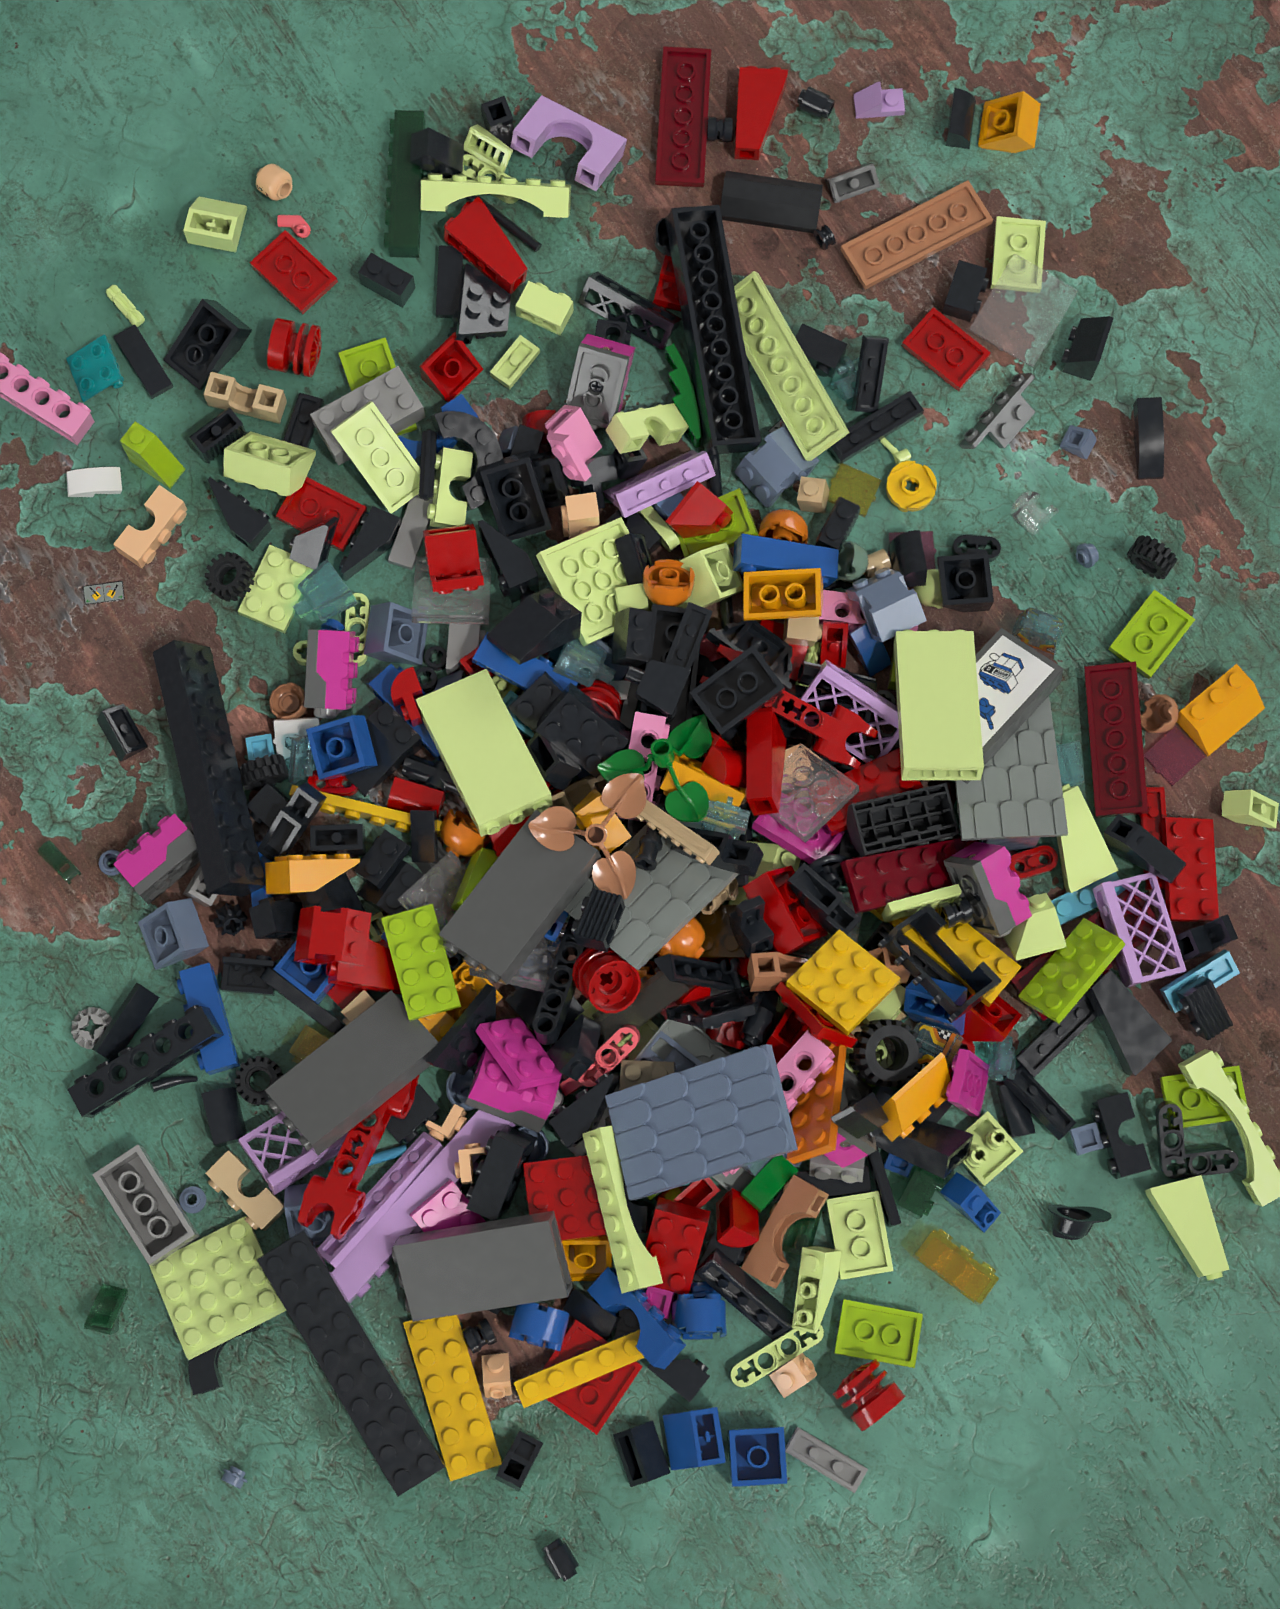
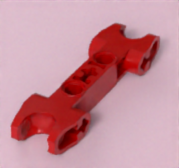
[699,644,878,770]
[297,1074,420,1240]

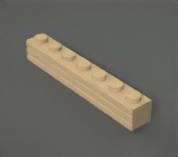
[636,799,720,865]

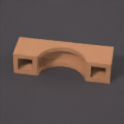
[741,1175,829,1288]

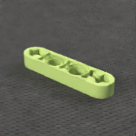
[730,1324,824,1387]

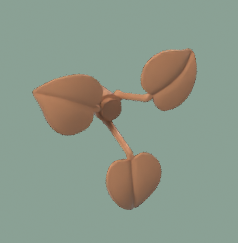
[528,773,646,900]

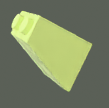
[675,543,744,608]

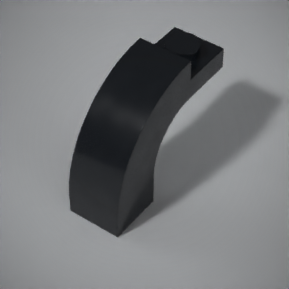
[188,1323,263,1396]

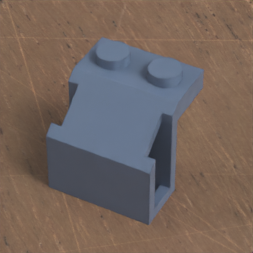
[734,425,820,508]
[846,568,927,642]

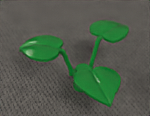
[597,714,712,822]

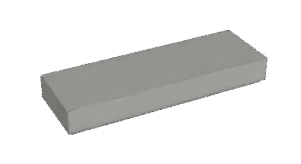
[388,494,433,570]
[785,1427,868,1493]

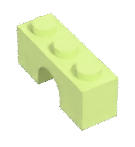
[606,403,689,454]
[427,448,473,528]

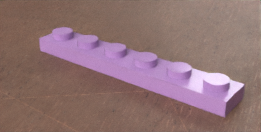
[317,1131,444,1268]

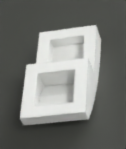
[66,467,122,497]

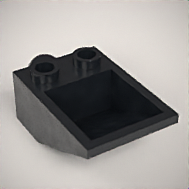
[478,520,539,603]

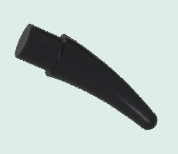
[150,1076,198,1092]

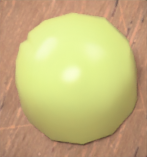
[914,569,943,609]

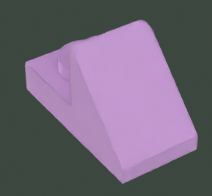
[853,82,905,119]

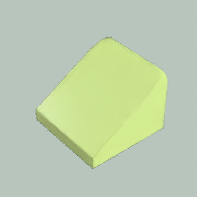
[614,583,649,612]

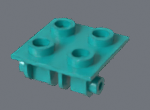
[66,334,124,402]

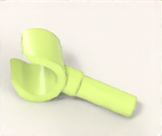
[880,437,911,465]

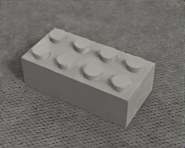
[310,366,426,466]
[92,1145,200,1266]

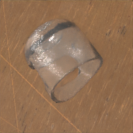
[1011,491,1059,536]

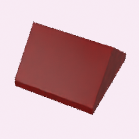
[419,332,484,403]

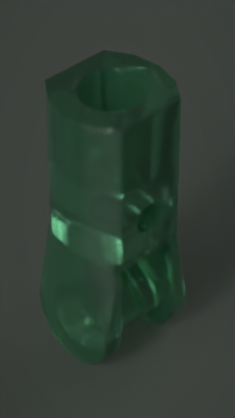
[37,840,82,885]

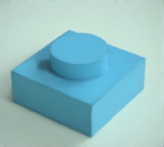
[245,733,275,760]

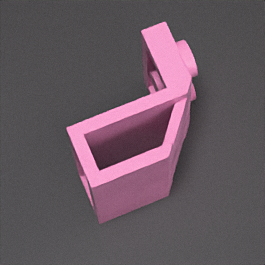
[545,405,602,482]

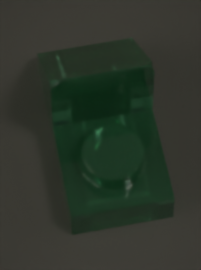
[84,1284,128,1335]

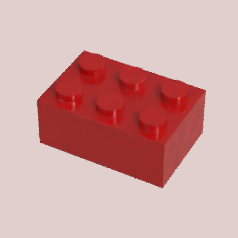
[645,1197,711,1295]

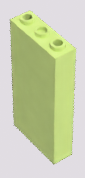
[894,629,984,780]
[415,669,553,837]

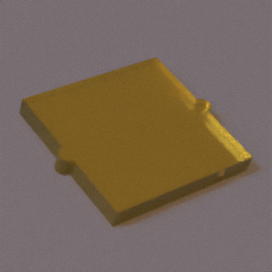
[828,463,882,517]

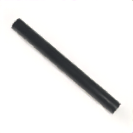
[465,195,542,252]

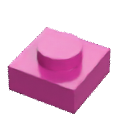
[646,1286,675,1319]

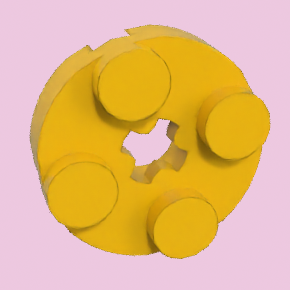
[886,461,937,512]

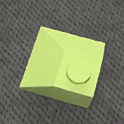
[1003,893,1066,961]

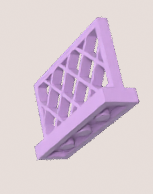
[603,450,715,518]
[792,660,899,763]
[1092,873,1187,988]
[238,1113,349,1195]

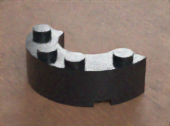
[430,411,503,511]

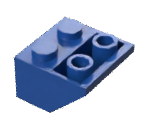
[904,977,967,1036]
[663,1407,726,1471]

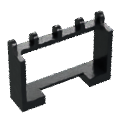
[878,904,1002,1023]

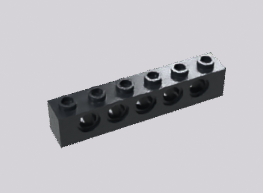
[67,1005,224,1118]

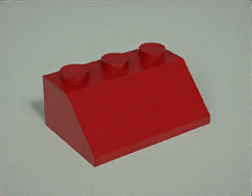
[743,865,829,955]

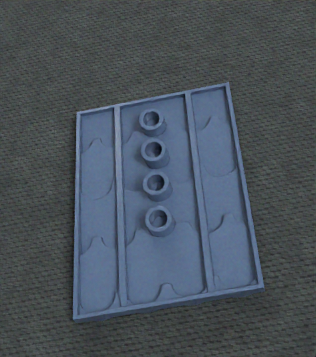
[605,1044,798,1200]

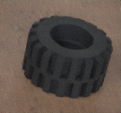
[849,1019,923,1087]

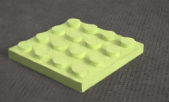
[536,517,657,647]
[149,1216,287,1360]

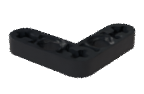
[1155,1101,1239,1179]

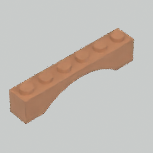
[747,945,911,992]

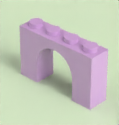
[510,95,627,191]

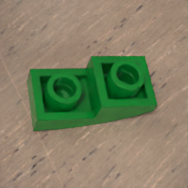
[741,1155,799,1213]

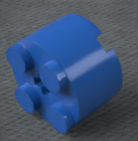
[672,1294,727,1340]
[508,1303,570,1351]

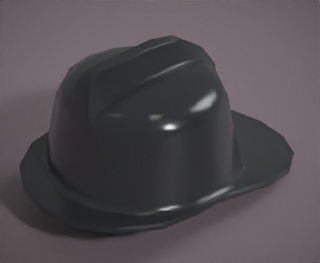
[1048,1204,1112,1240]

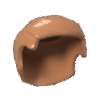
[269,682,307,719]
[1141,694,1179,733]

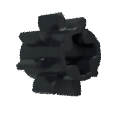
[213,903,248,936]

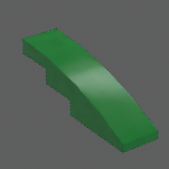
[665,343,701,448]

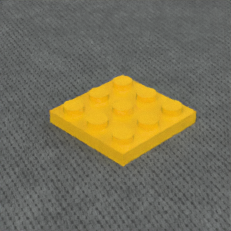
[786,929,901,1036]

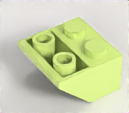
[183,197,247,253]

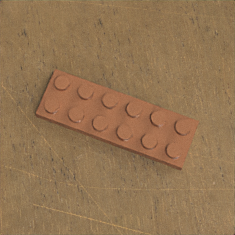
[840,180,993,290]

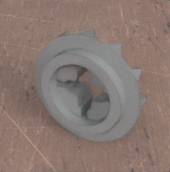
[71,1007,112,1049]

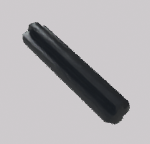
[419,429,437,501]

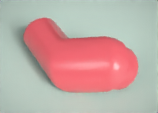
[277,215,311,238]

